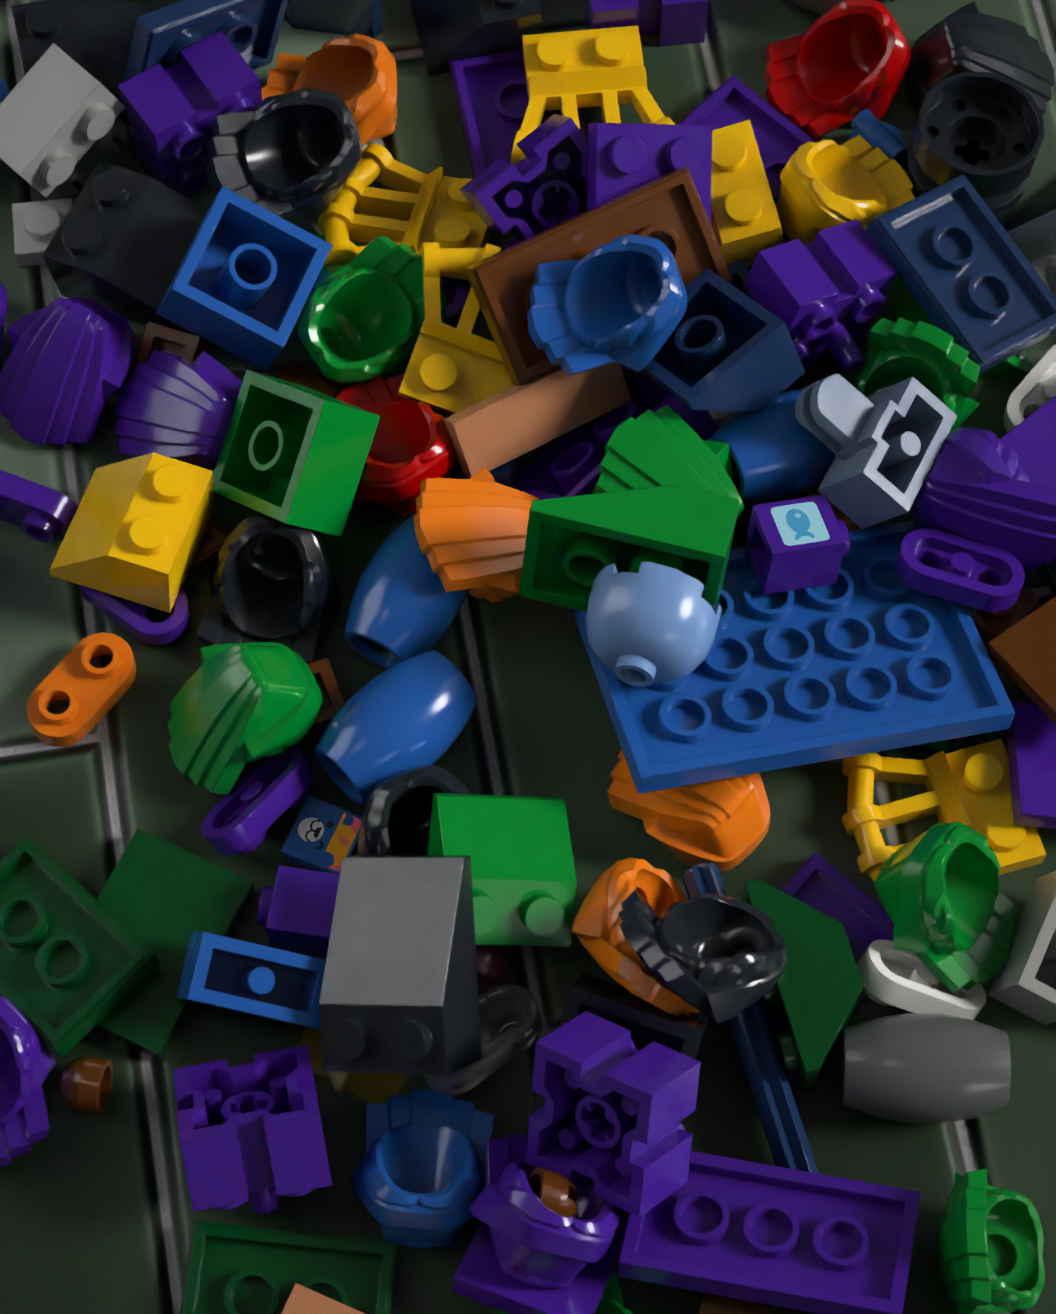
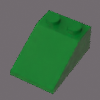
[519,484,740,612]

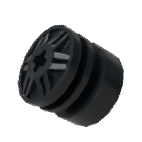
[902,71,1045,224]

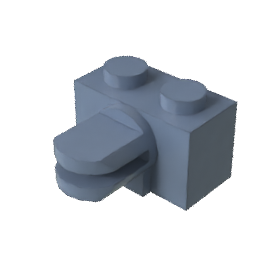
[795,374,957,529]

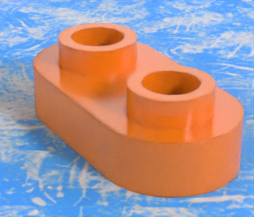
[27,632,136,747]

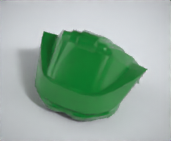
[295,236,450,384]
[851,317,980,433]
[592,405,744,520]
[167,642,323,795]
[875,822,1020,993]
[935,1168,1045,1314]

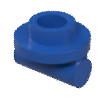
[849,109,907,166]

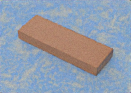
[444,361,631,478]

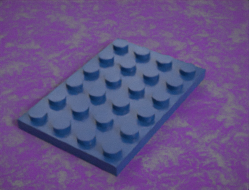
[572,520,1015,794]

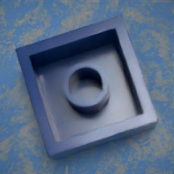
[156,186,333,371]

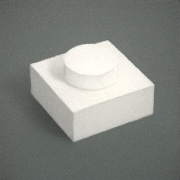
[12,198,73,267]

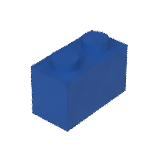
[176,932,326,1029]

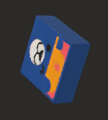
[281,795,362,875]

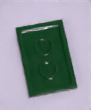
[94,828,255,1060]
[0,835,160,1058]
[179,1221,399,1314]

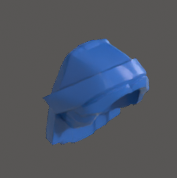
[527,234,687,376]
[349,1089,494,1249]

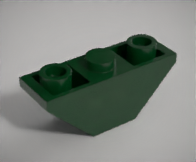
[742,879,863,1088]

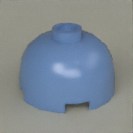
[585,562,722,687]

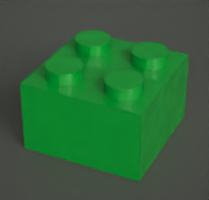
[213,370,380,537]

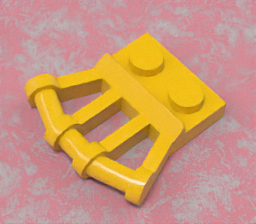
[511,25,675,165]
[318,143,492,280]
[397,242,514,415]
[842,738,1046,882]

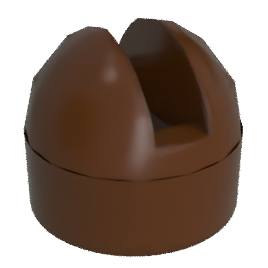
[59,1056,113,1113]
[528,1167,578,1217]

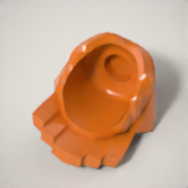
[261,34,397,146]
[413,466,540,603]
[607,750,770,872]
[571,857,699,1017]

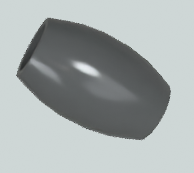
[840,1013,1011,1124]

